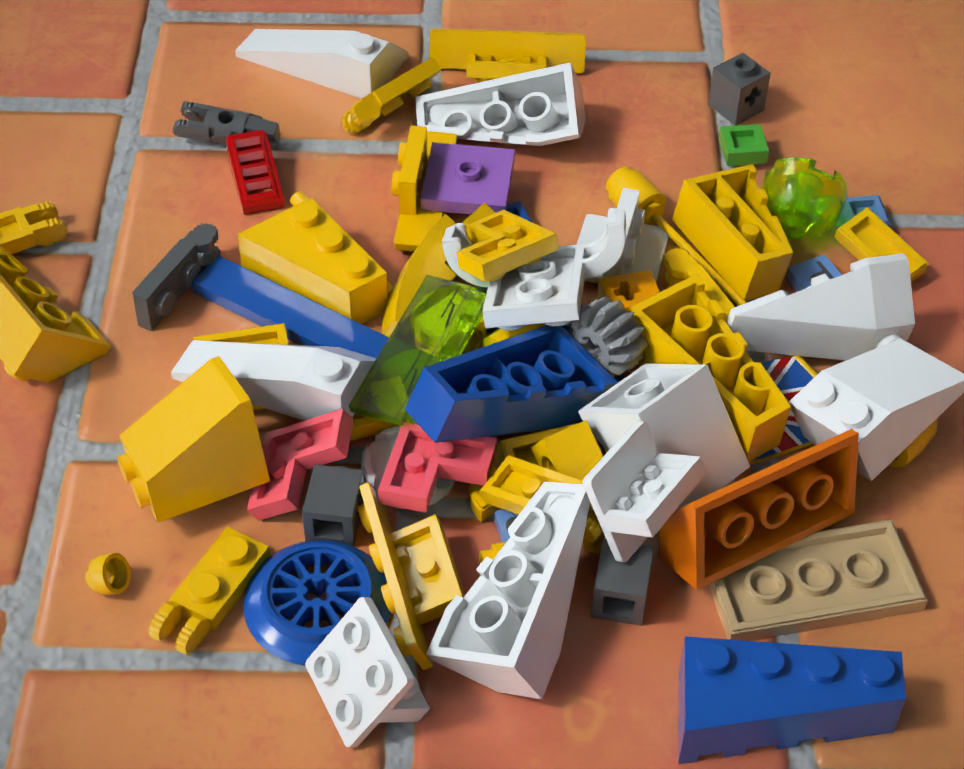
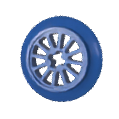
[243,540,391,665]

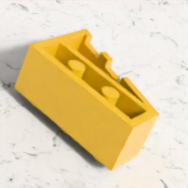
[672,164,793,301]
[237,198,388,324]

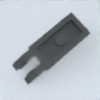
[132,223,221,331]

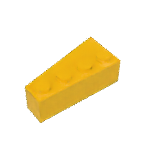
[628,273,791,462]

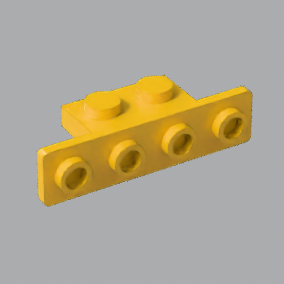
[429,28,586,83]
[392,125,457,252]
[358,482,465,670]

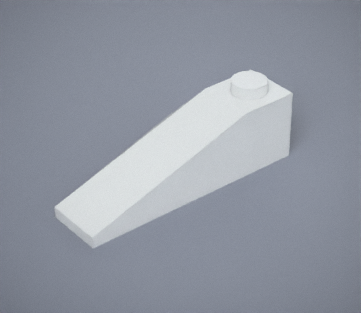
[235,29,408,99]
[415,63,586,146]
[726,253,915,360]
[171,340,382,421]
[426,482,590,699]

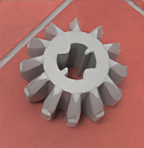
[567,296,648,377]

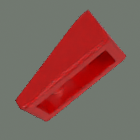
[226,130,285,214]

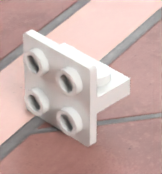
[576,188,669,283]
[583,421,707,562]
[305,597,430,747]

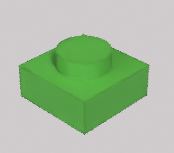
[719,124,769,166]

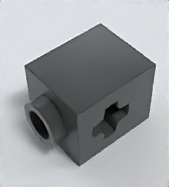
[708,53,771,126]
[302,464,364,546]
[591,538,654,626]

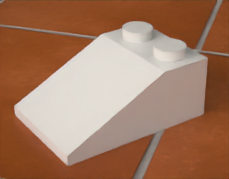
[789,338,964,481]

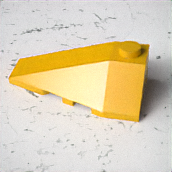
[0,245,111,383]

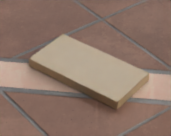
[709,519,928,641]

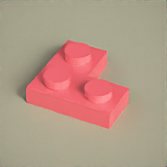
[247,408,354,521]
[378,422,497,513]

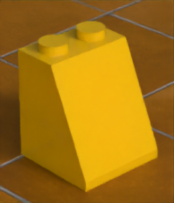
[117,356,270,523]

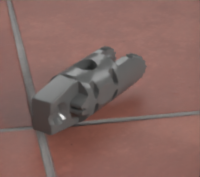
[172,101,281,150]

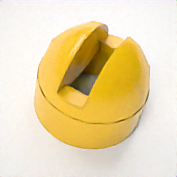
[85,553,131,595]

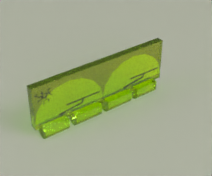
[349,275,486,426]

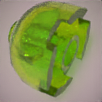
[760,157,848,240]

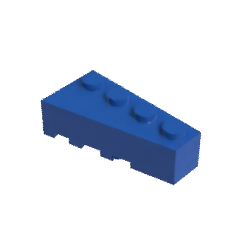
[404,325,618,443]
[678,636,906,764]

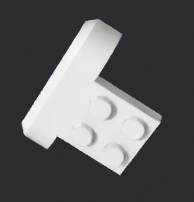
[442,208,626,330]

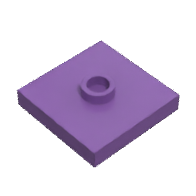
[420,142,515,214]

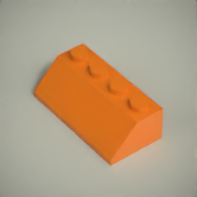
[659,429,859,590]

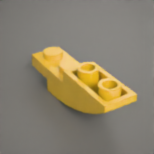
[381,202,495,340]

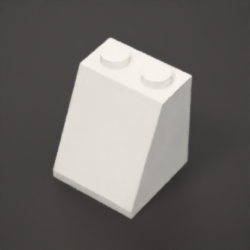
[578,364,750,510]

